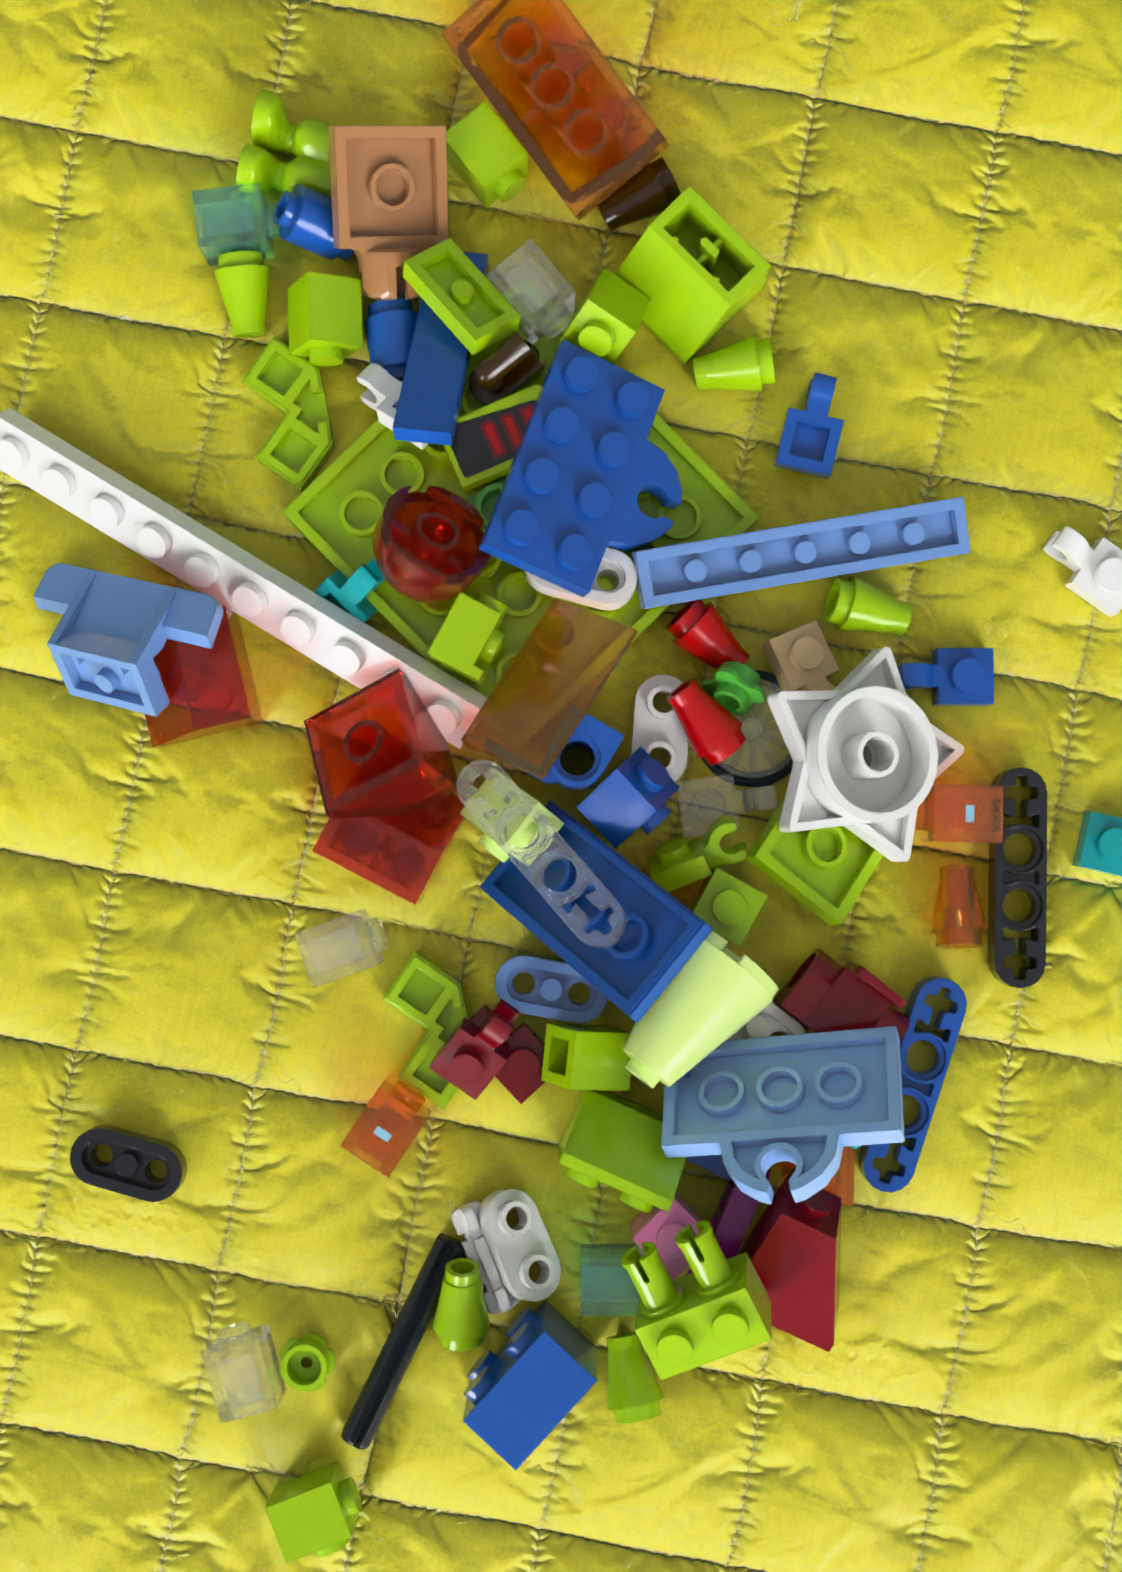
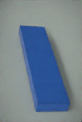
[393,252,489,446]

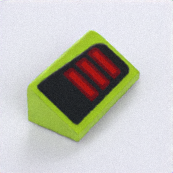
[443,383,542,493]

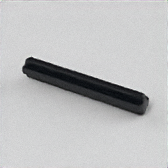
[341,1233,464,1450]

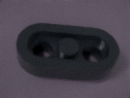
[70,1125,187,1202]

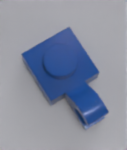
[774,373,844,479]
[897,648,994,706]

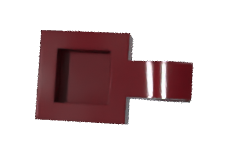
[429,999,520,1100]
[469,1004,545,1104]

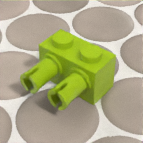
[621,1220,771,1380]

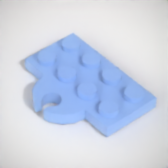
[661,1026,905,1205]

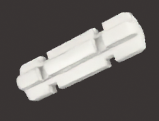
[451,1201,519,1315]

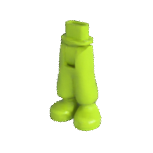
[236,89,331,199]

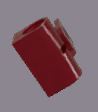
[773,948,910,1040]

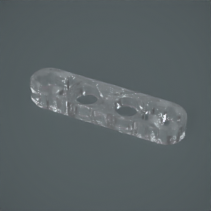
[456,759,627,948]

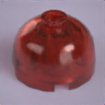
[372,485,490,603]

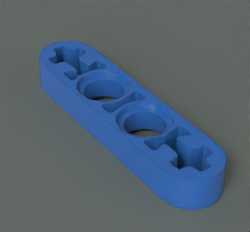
[858,976,967,1193]

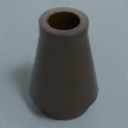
[595,157,681,232]

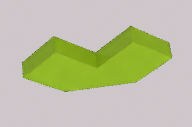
[242,336,335,492]
[383,951,469,1110]

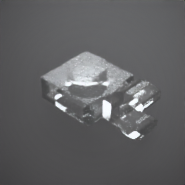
[676,774,778,838]

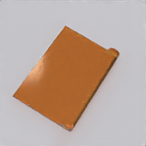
[461,598,638,780]

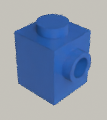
[576,746,680,849]

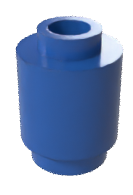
[274,184,354,261]
[364,298,418,382]

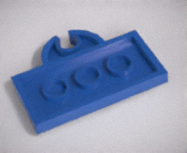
[478,340,682,597]

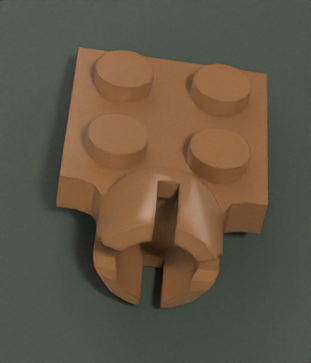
[328,125,449,300]

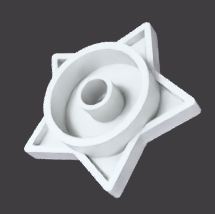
[767,646,965,862]

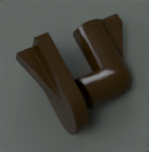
[469,331,545,405]

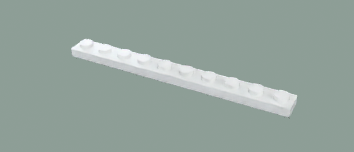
[0,408,489,749]

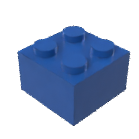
[463,1300,597,1470]

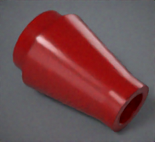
[666,599,750,670]
[667,678,746,765]

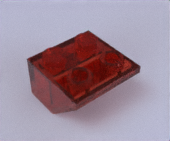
[312,751,469,905]

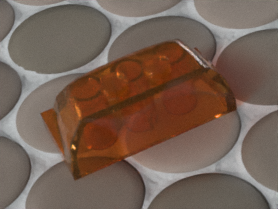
[440,0,669,221]

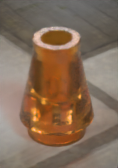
[930,865,988,949]

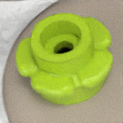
[280,1333,336,1391]

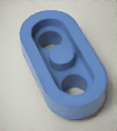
[495,955,607,1023]

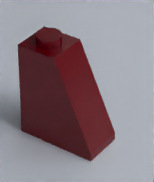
[736,1173,842,1352]

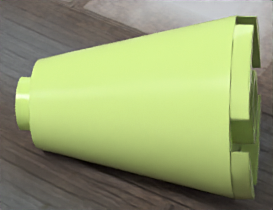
[623,931,779,1089]

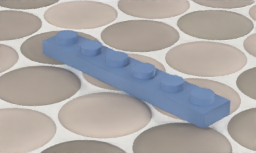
[631,497,971,609]

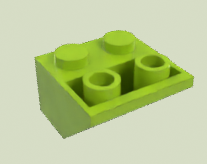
[615,186,771,366]
[559,1090,686,1213]

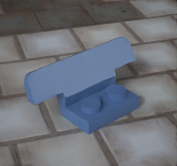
[33,563,224,717]

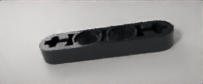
[988,767,1047,988]

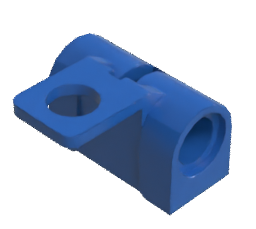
[484,706,624,791]

